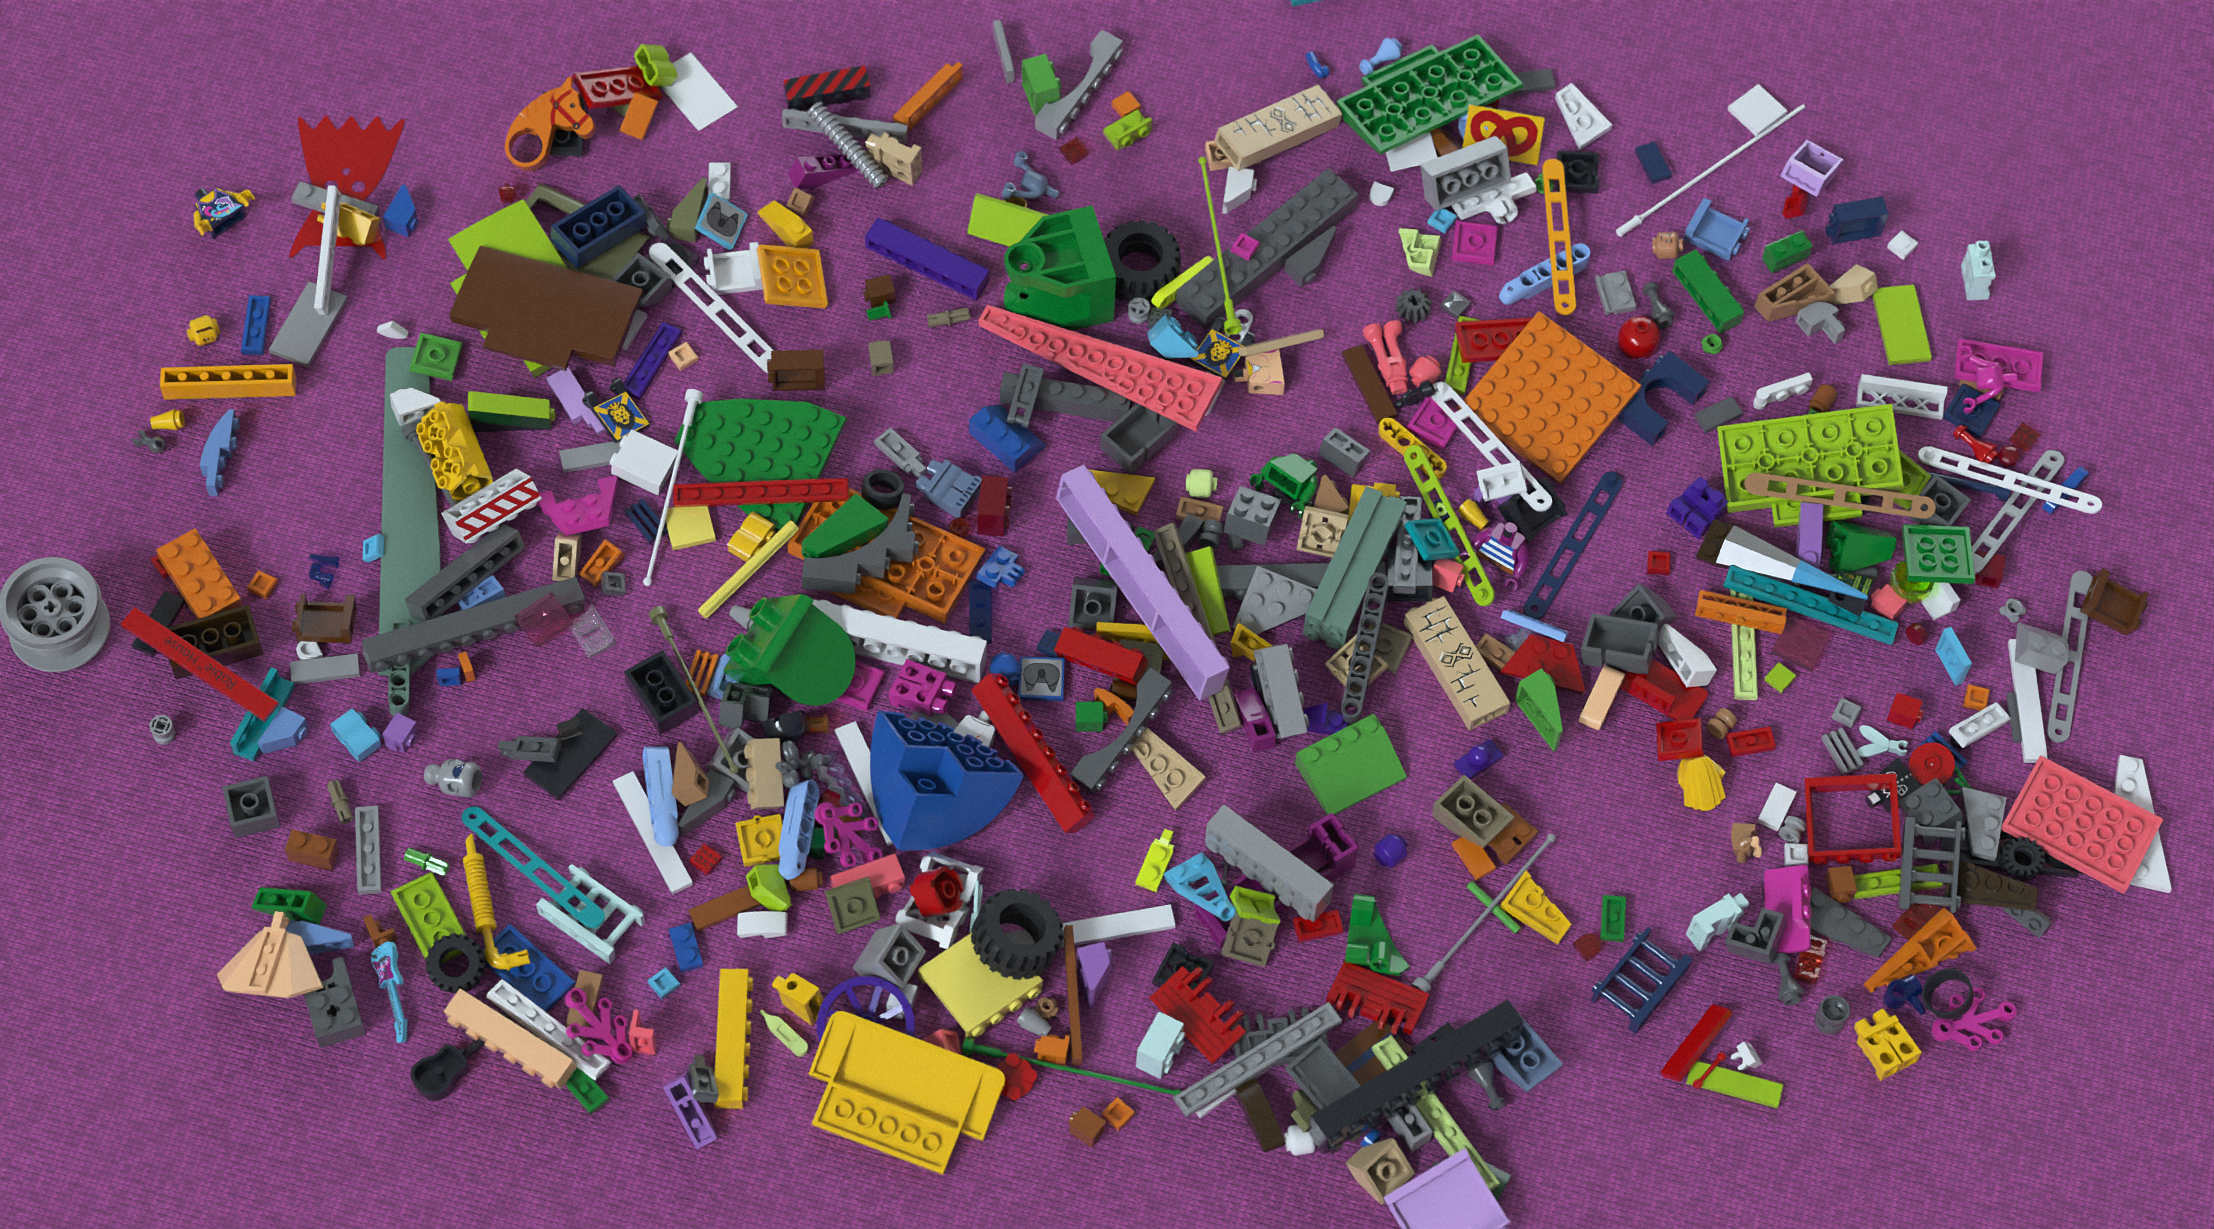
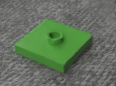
[409,332,463,381]

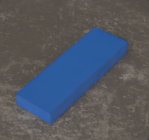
[241,295,271,355]

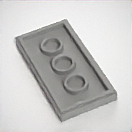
[269,282,348,368]

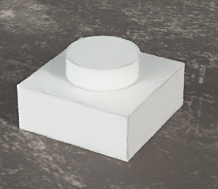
[1887,231,1918,260]

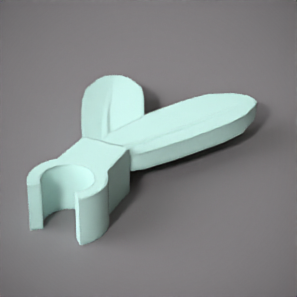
[1856,725,1908,758]
[970,880,983,933]

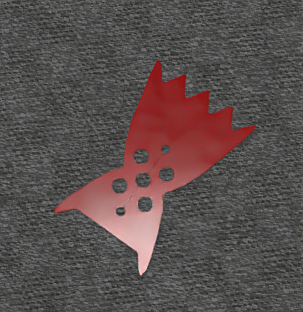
[289,115,405,260]

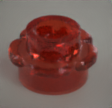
[499,183,516,204]
[948,517,970,538]

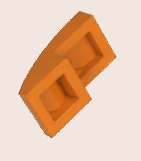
[1094,688,1134,725]

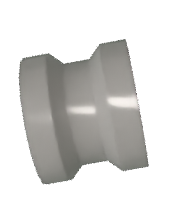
[1128,297,1150,324]
[1779,816,1807,844]

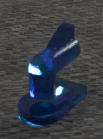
[309,554,339,589]

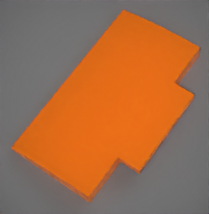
[788,488,985,624]

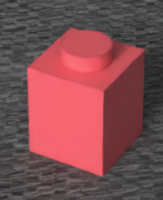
[1432,559,1465,593]
[1870,584,1908,621]

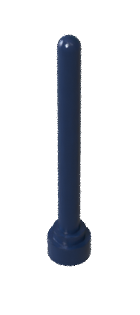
[1926,471,2010,501]

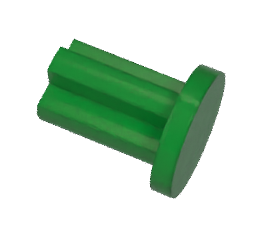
[866,300,892,321]

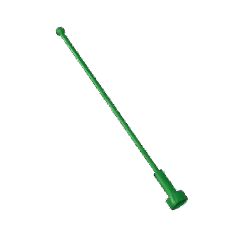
[962,1037,1182,1096]

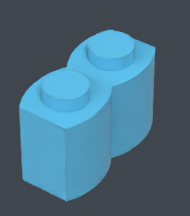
[330,709,381,762]

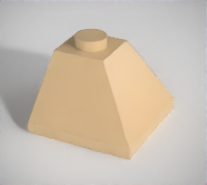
[1346,1138,1415,1204]

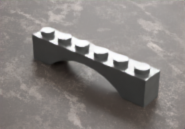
[1070,668,1174,795]

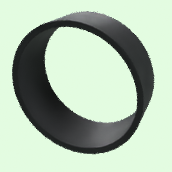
[1922,968,1974,1019]

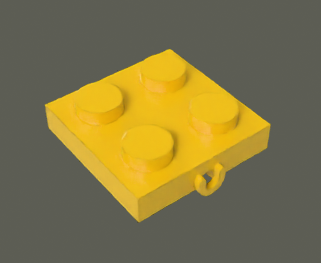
[735,814,783,867]

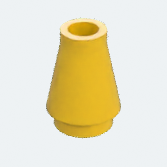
[150,409,185,430]
[1457,499,1490,531]

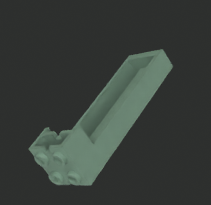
[1303,486,1407,649]

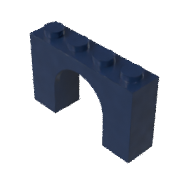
[1616,351,1710,446]

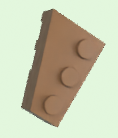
[1755,263,1835,322]

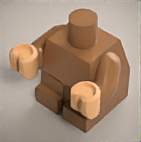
[1731,823,1762,863]

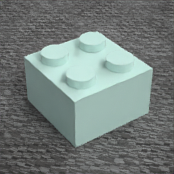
[1136,1012,1185,1079]

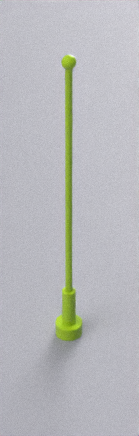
[1198,157,1242,335]

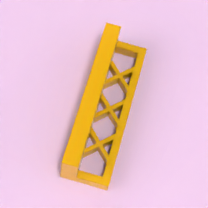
[1096,622,1170,660]

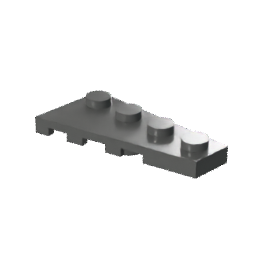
[1810,887,1892,958]

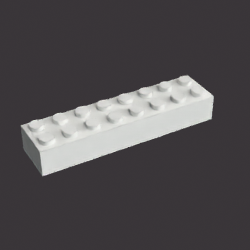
[812,599,987,683]

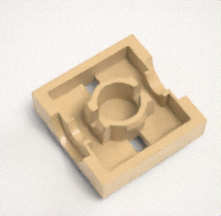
[1296,506,1349,558]
[1325,634,1388,693]

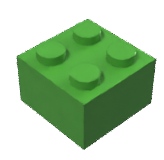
[1022,54,1062,117]

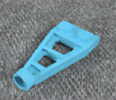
[1164,852,1236,921]

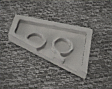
[1960,787,2006,861]

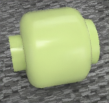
[1186,469,1217,498]

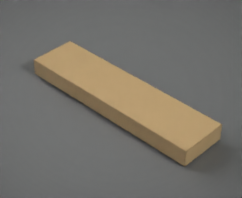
[1237,329,1324,356]

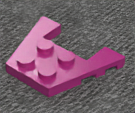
[536,475,618,536]

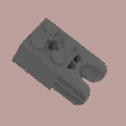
[304,957,366,1048]

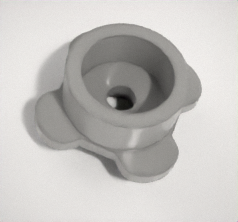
[1999,598,2026,623]

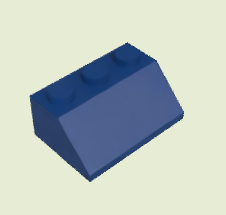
[969,404,1046,473]

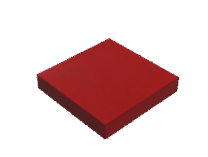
[1656,718,1704,761]

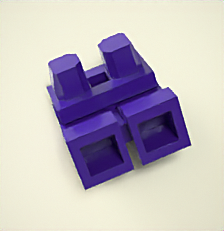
[1666,477,1728,540]

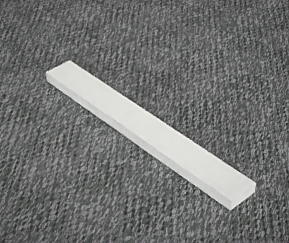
[1005,904,1175,948]

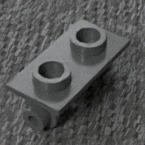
[2003,908,2052,938]

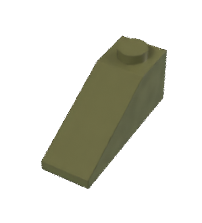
[667,178,708,243]

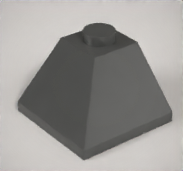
[1610,583,1677,633]

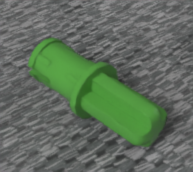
[404,847,450,876]

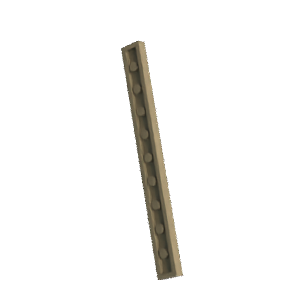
[1153,522,1243,735]

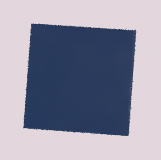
[1942,384,2001,438]

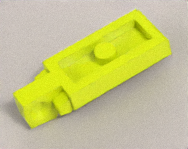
[1135,829,1174,892]

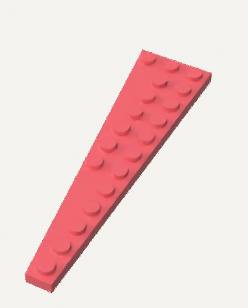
[978,305,1223,432]

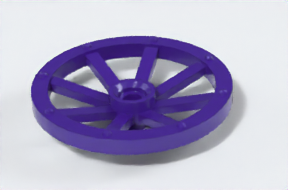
[817,976,915,1042]

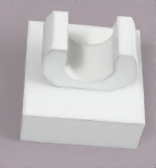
[1731,1042,1763,1071]

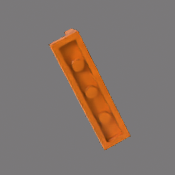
[893,62,963,132]
[1694,590,1787,635]

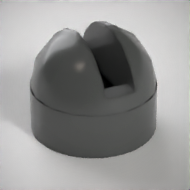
[1228,534,1245,551]

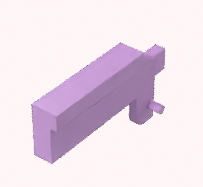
[546,367,606,435]

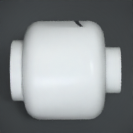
[1284,1124,1316,1156]

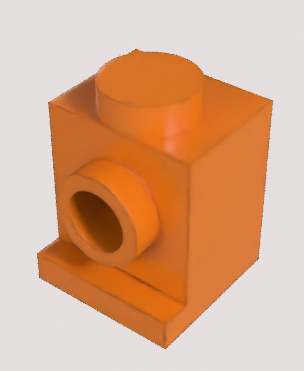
[1034,1035,1070,1066]

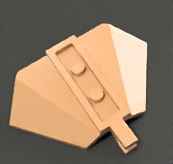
[217,911,324,998]

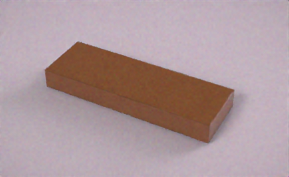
[688,885,761,932]

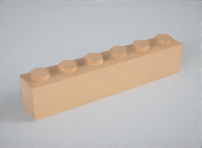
[443,989,577,1090]

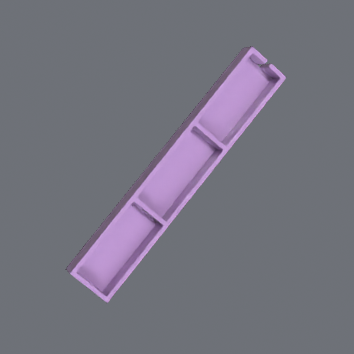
[1056,465,1230,701]

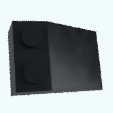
[540,92,589,157]

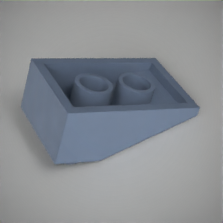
[1489,1013,1563,1092]

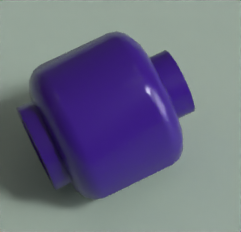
[1373,834,1408,868]

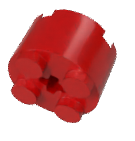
[910,867,964,917]

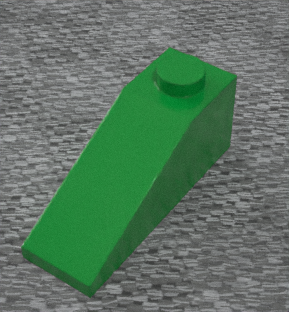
[251,887,327,925]

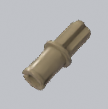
[927,308,970,328]
[327,780,354,824]

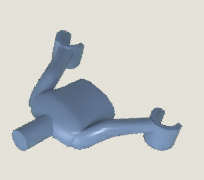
[1002,150,1059,199]

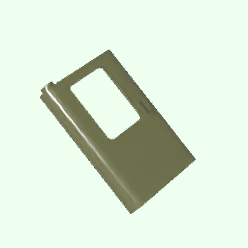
[525,183,653,281]

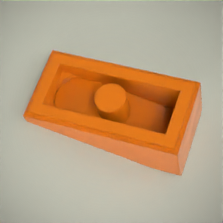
[578,539,625,587]

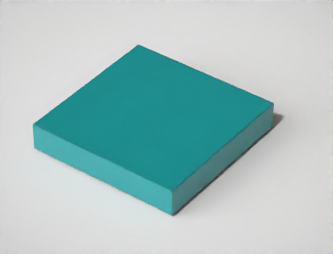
[1404,518,1460,561]

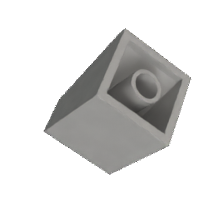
[853,923,926,989]

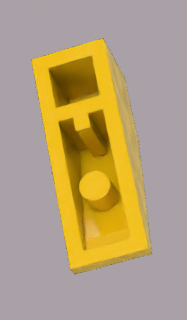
[757,200,813,249]

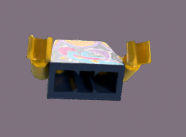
[193,188,255,239]

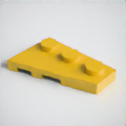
[1088,470,1155,516]
[1501,871,1571,945]

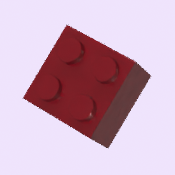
[978,475,1012,537]

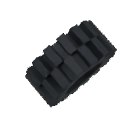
[2000,837,2045,882]

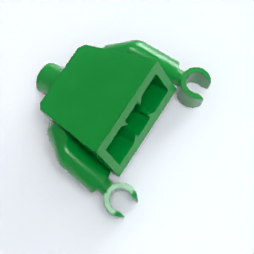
[1250,454,1318,519]

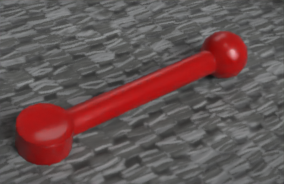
[1693,1052,1726,1089]

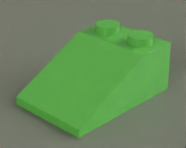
[1515,668,1563,752]

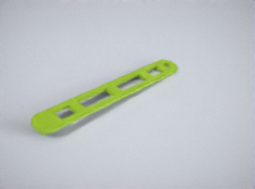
[1404,445,1495,606]

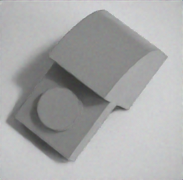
[1795,302,1845,344]

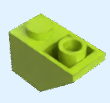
[746,864,791,912]

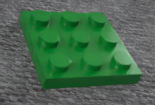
[1902,524,1975,584]

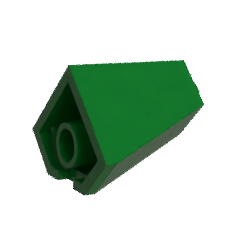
[1826,520,1896,573]

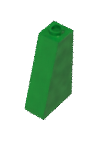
[801,494,889,558]

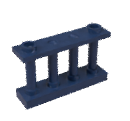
[1591,927,1693,1034]

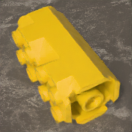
[416,402,493,501]

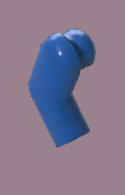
[1305,51,1329,79]

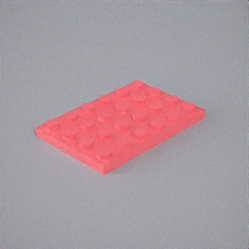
[2001,755,2163,894]

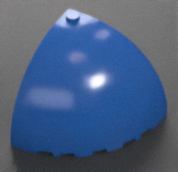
[870,711,1024,851]

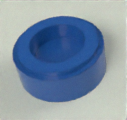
[1360,1128,1382,1147]

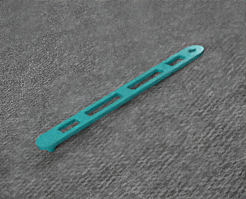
[461,807,605,928]

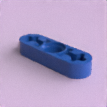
[2042,466,2090,515]

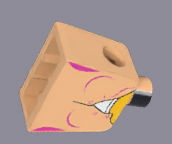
[1233,349,1285,395]

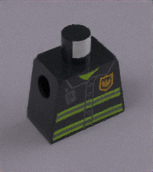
[1828,570,1873,616]

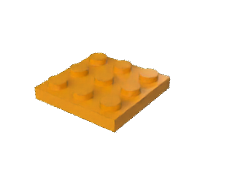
[757,244,828,309]

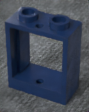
[1825,196,1889,245]

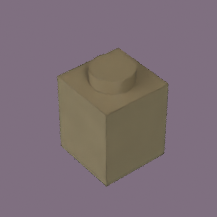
[868,340,894,376]

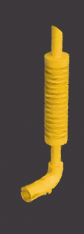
[463,833,530,971]

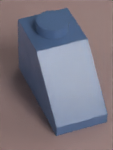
[257,707,308,754]

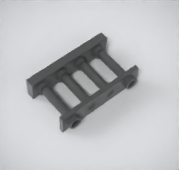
[1898,817,1965,914]

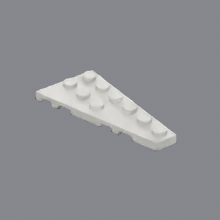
[2113,755,2172,893]

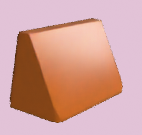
[620,92,659,140]

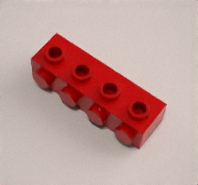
[1054,627,1149,686]

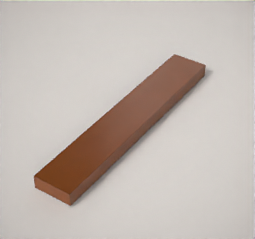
[1063,925,1082,1066]

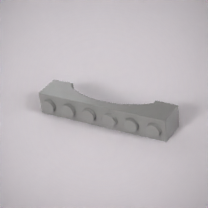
[1035,29,1124,140]

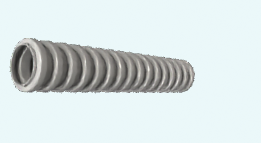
[807,102,889,189]

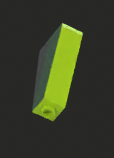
[468,391,555,432]

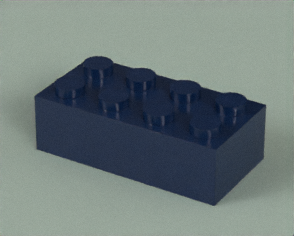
[551,185,646,269]

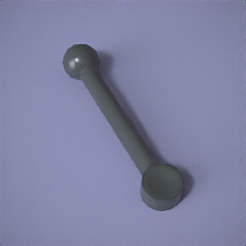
[1220,860,1231,888]

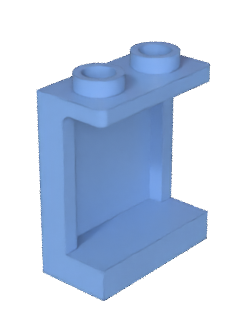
[1683,198,1750,261]

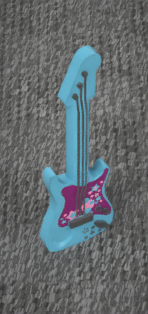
[371,942,407,1043]

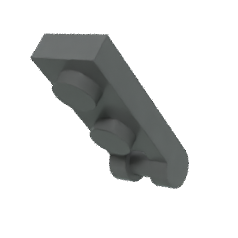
[1007,363,1044,428]

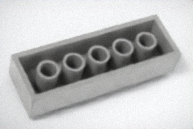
[1205,805,1333,922]

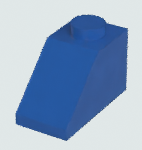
[383,184,419,237]

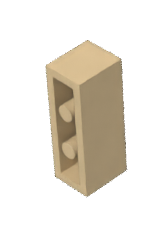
[744,738,784,810]

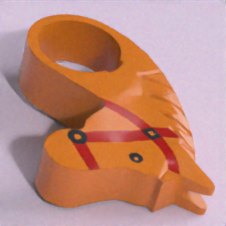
[505,76,596,171]

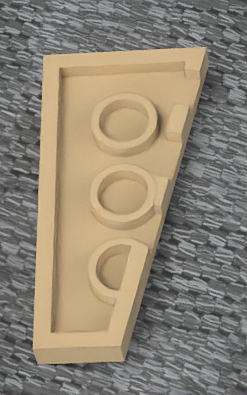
[1132,728,1206,812]

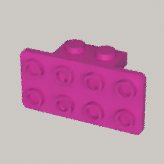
[1764,865,1812,954]

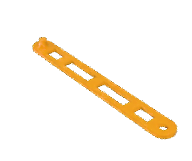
[1542,159,1576,315]

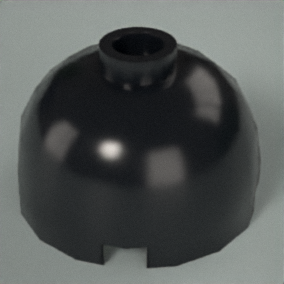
[761,710,808,746]

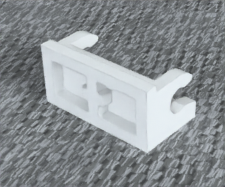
[1477,461,1527,501]

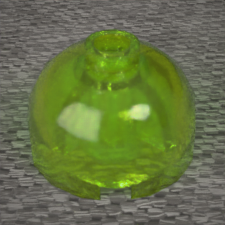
[1890,560,1935,604]

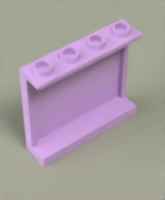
[1384,1148,1510,1229]

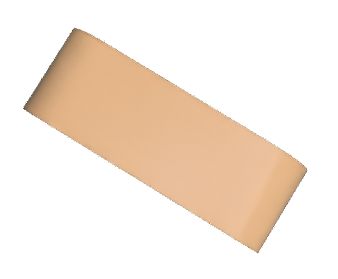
[1578,665,1625,731]

